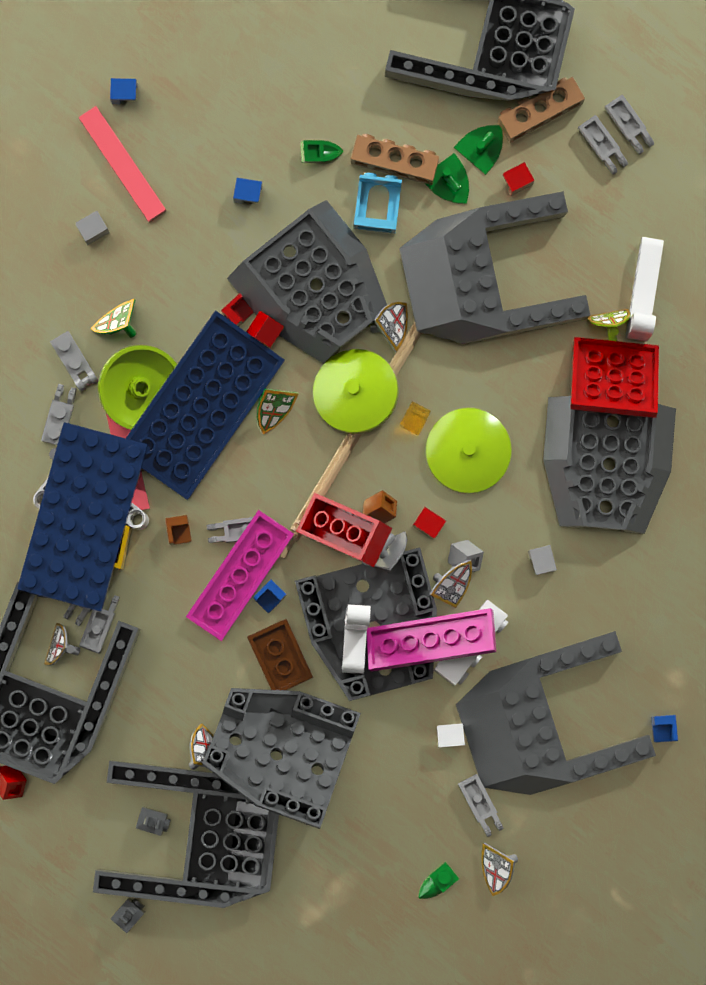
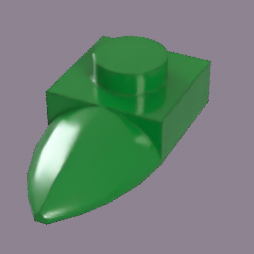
[300,140,343,163]
[418,862,459,899]

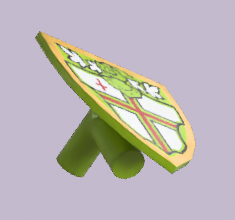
[587,309,631,341]

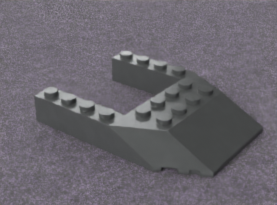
[385,0,575,101]
[399,191,591,344]
[0,582,141,784]
[456,631,656,795]
[93,761,279,908]

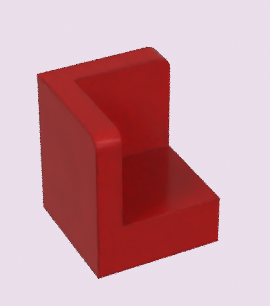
[503,162,535,196]
[221,293,254,326]
[246,311,284,348]
[413,507,446,538]
[0,765,27,800]

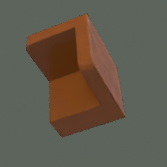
[363,490,397,524]
[165,515,192,545]

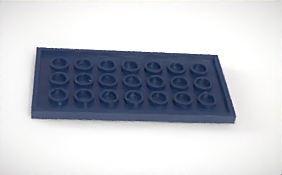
[126,310,285,500]
[17,422,148,612]

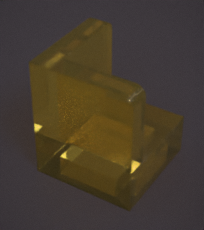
[400,401,431,435]

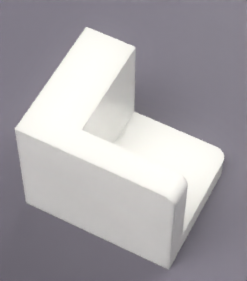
[437,723,465,747]

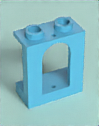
[354,173,402,234]

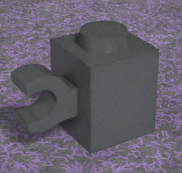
[136,807,171,836]
[111,897,145,933]

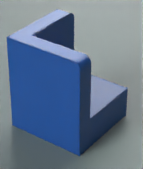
[110,78,138,105]
[233,178,262,204]
[253,580,287,613]
[651,715,678,742]

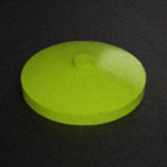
[98,345,177,430]
[313,349,399,434]
[426,408,511,494]

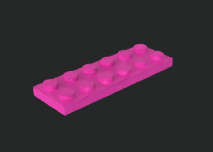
[186,510,294,641]
[367,608,496,672]

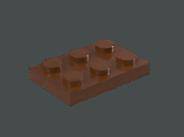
[247,619,313,691]

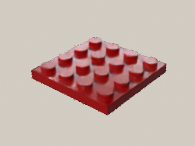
[570,337,659,418]

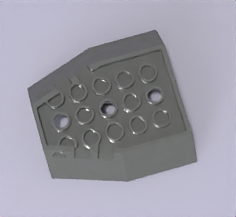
[227,200,387,364]
[543,396,676,534]
[295,547,437,701]
[202,688,361,829]

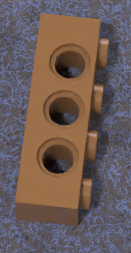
[497,77,585,143]
[351,134,439,185]

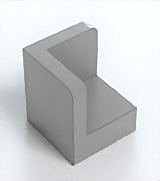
[76,211,109,245]
[448,540,484,572]
[528,545,557,575]

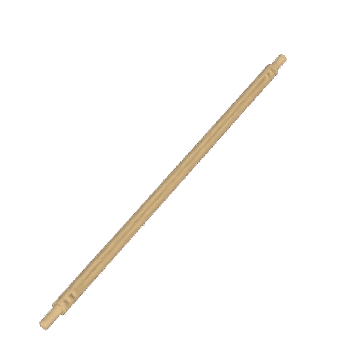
[280,322,422,559]

